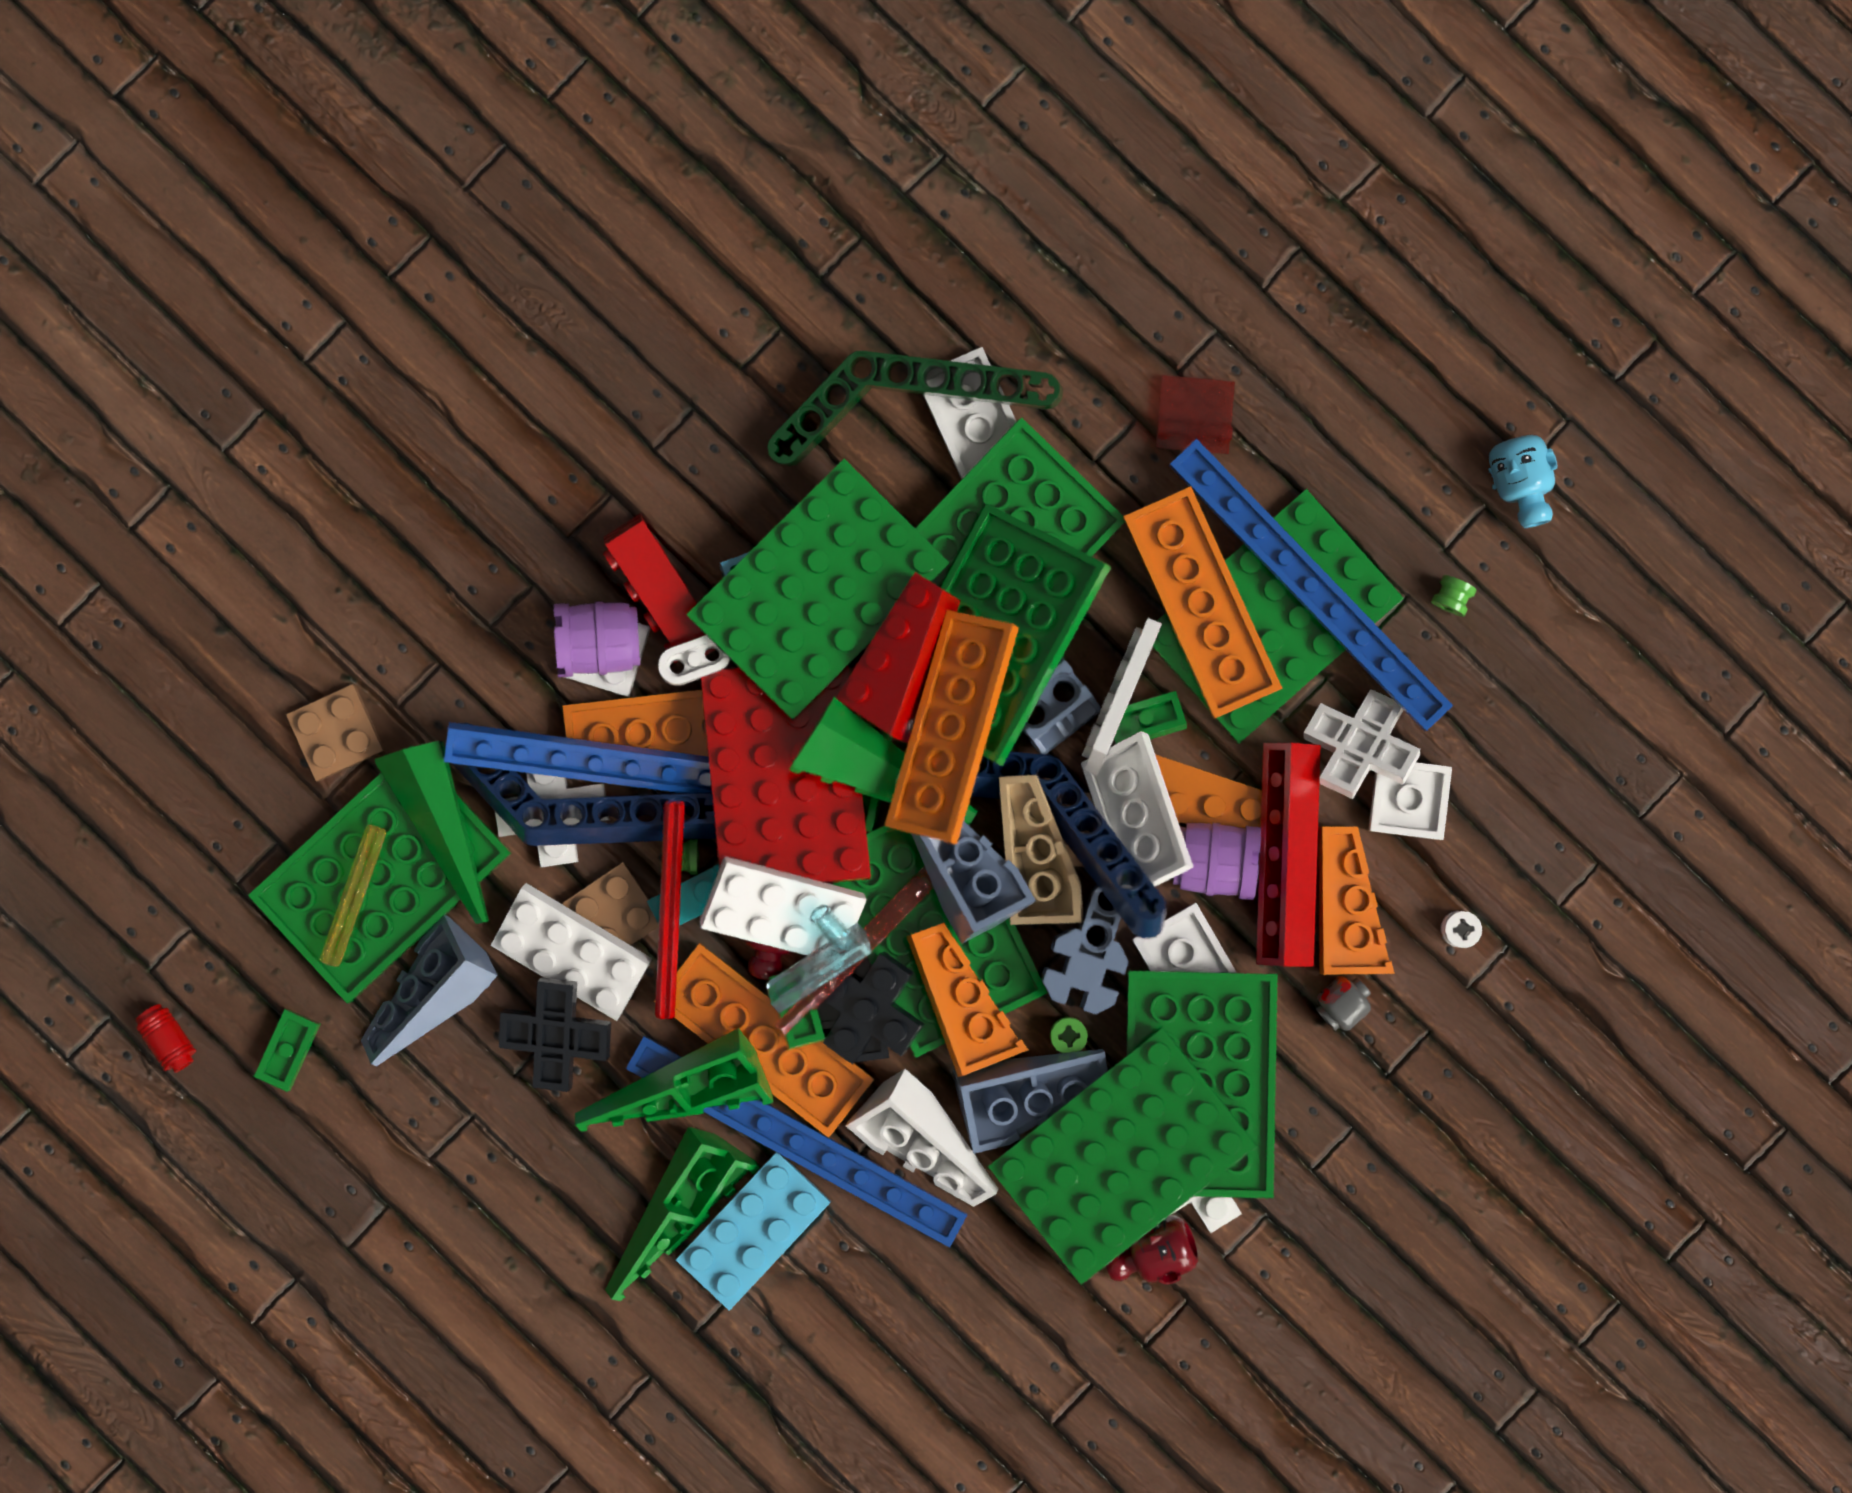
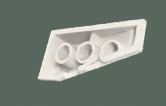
[846,1069,998,1207]

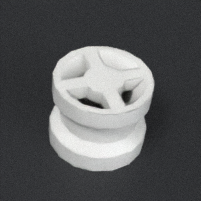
[1440,911,1482,948]

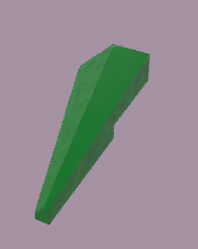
[789,697,978,825]
[375,741,489,924]
[575,1028,773,1132]
[605,1127,760,1301]

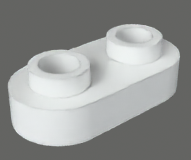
[659,636,730,686]

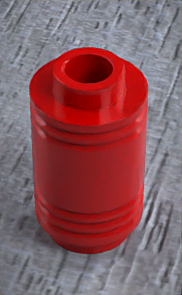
[135,1004,196,1073]

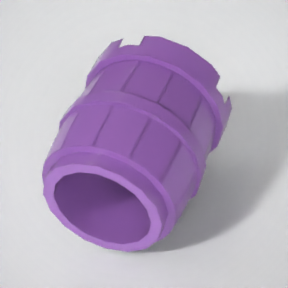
[554,601,640,677]
[1173,822,1261,900]

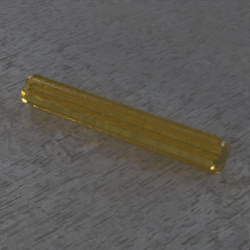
[320,825,386,967]

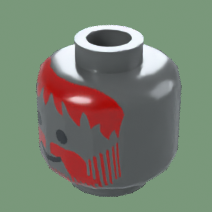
[1316,976,1371,1031]

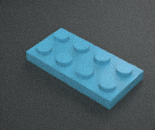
[676,1152,831,1311]

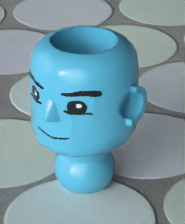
[1489,435,1558,528]

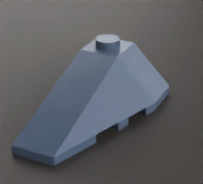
[911,818,1036,944]
[361,915,498,1066]
[952,1049,1108,1154]

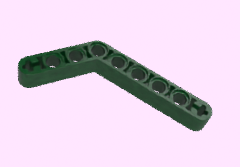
[768,351,1063,467]

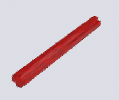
[655,800,685,1019]

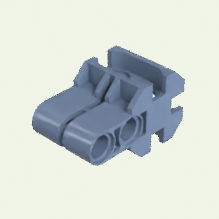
[1022,657,1101,755]
[1041,885,1128,1014]

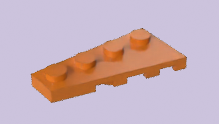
[1155,754,1262,828]
[1318,827,1395,975]
[907,923,1028,1077]

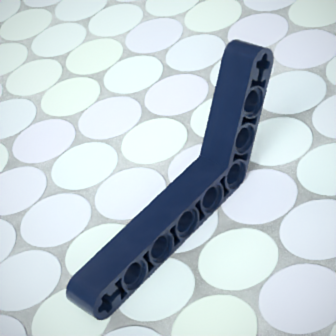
[447,722,716,846]
[971,752,1166,939]

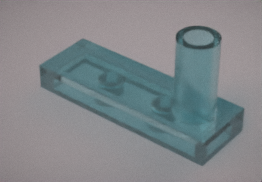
[766,905,871,1014]

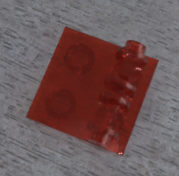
[1156,375,1235,454]

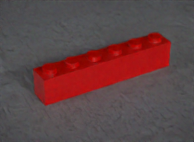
[1256,743,1321,967]

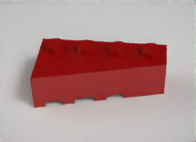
[603,514,716,664]
[836,572,961,744]

